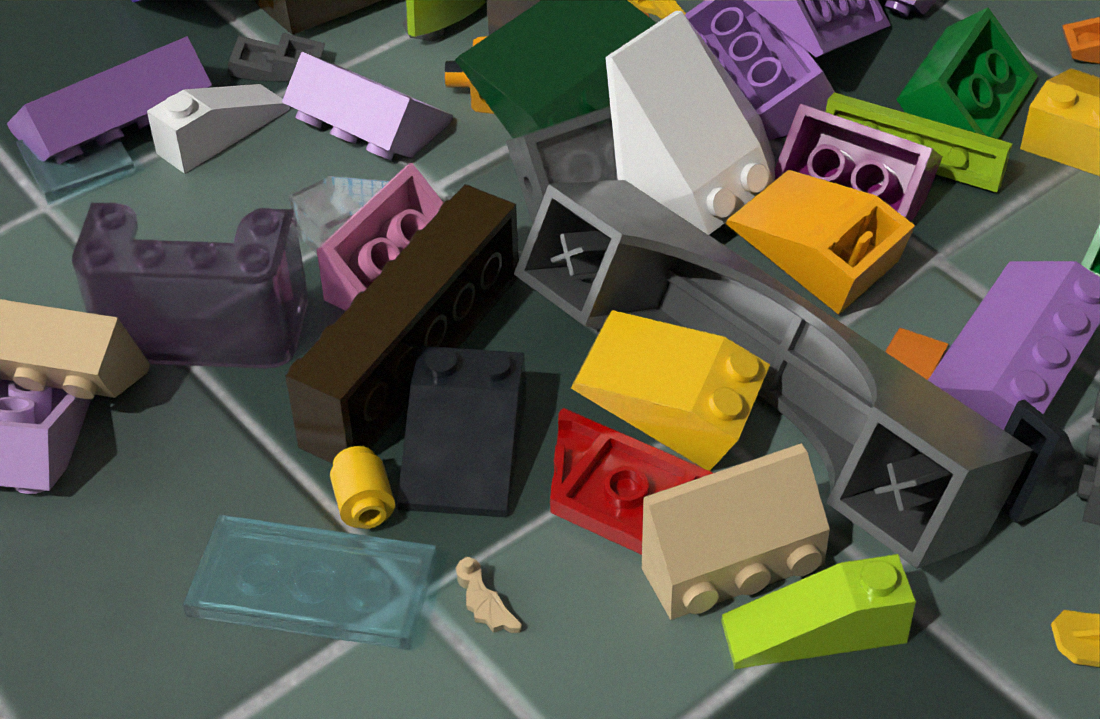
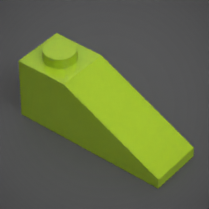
[721,554,916,669]

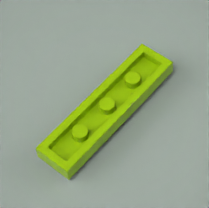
[825,92,1013,193]

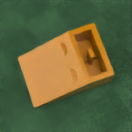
[726,170,915,315]

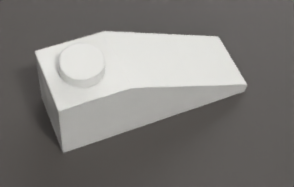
[147,84,290,174]

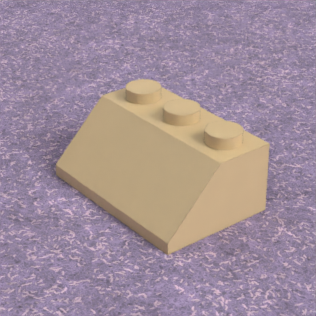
[0,299,150,399]
[642,443,830,620]

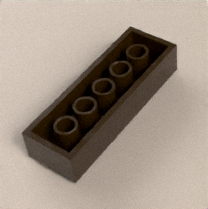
[285,184,519,464]

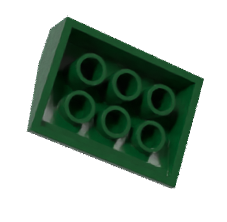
[455,0,656,138]

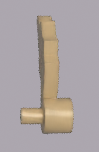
[456,557,522,633]

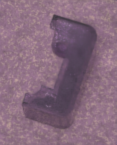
[72,202,308,369]

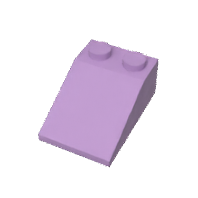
[0,379,92,494]

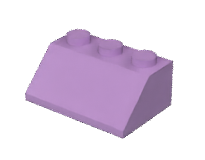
[282,52,453,160]

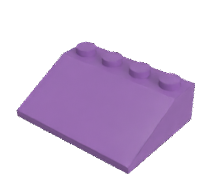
[685,0,835,140]
[743,0,891,57]

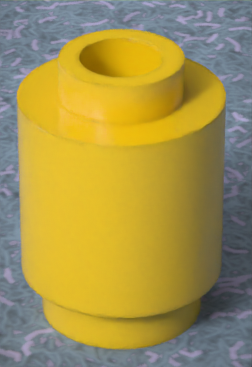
[330,446,395,529]

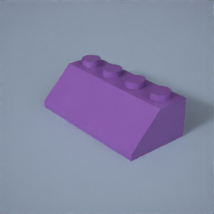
[7,36,212,165]
[928,261,1100,430]

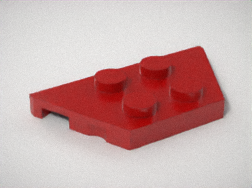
[550,408,713,555]

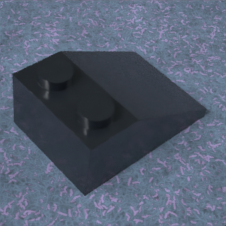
[397,346,526,518]

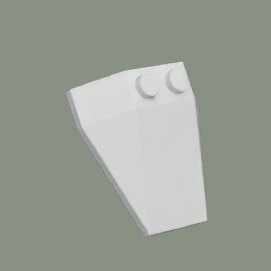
[606,11,775,235]

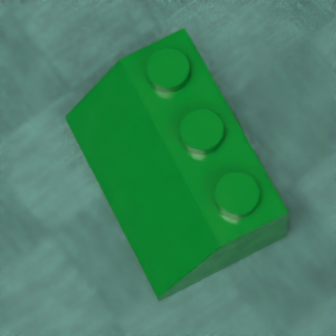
[896,7,1038,139]

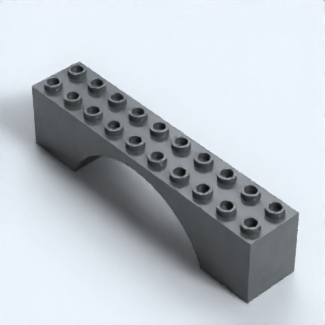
[514,180,1033,569]

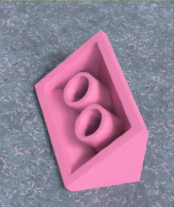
[316,163,444,311]

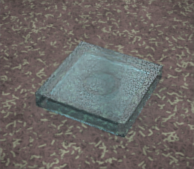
[16,138,136,205]

